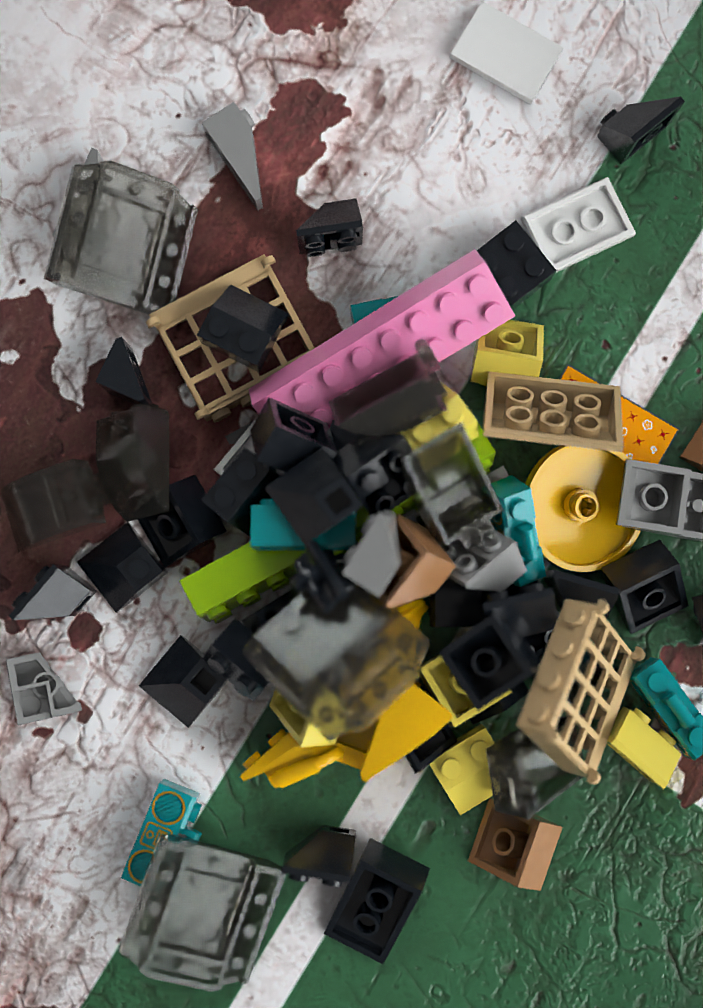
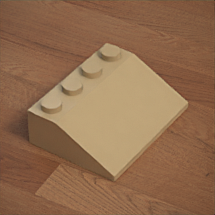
[482,371,624,452]

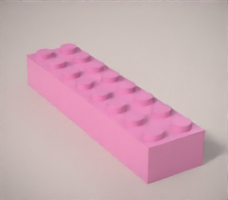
[248,249,515,428]

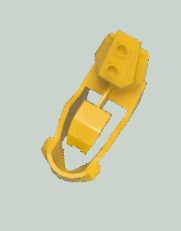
[239,593,453,789]

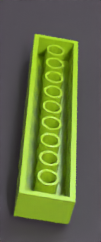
[179,419,496,624]

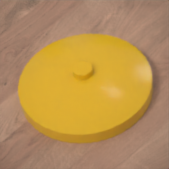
[525,445,641,572]

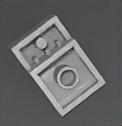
[616,459,703,542]

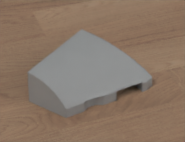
[5,652,82,725]

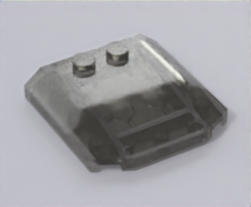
[44,161,198,315]
[242,561,430,741]
[119,835,286,992]

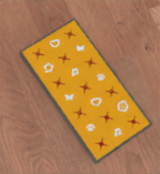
[559,364,680,464]

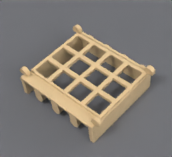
[146,254,315,422]
[516,599,645,785]

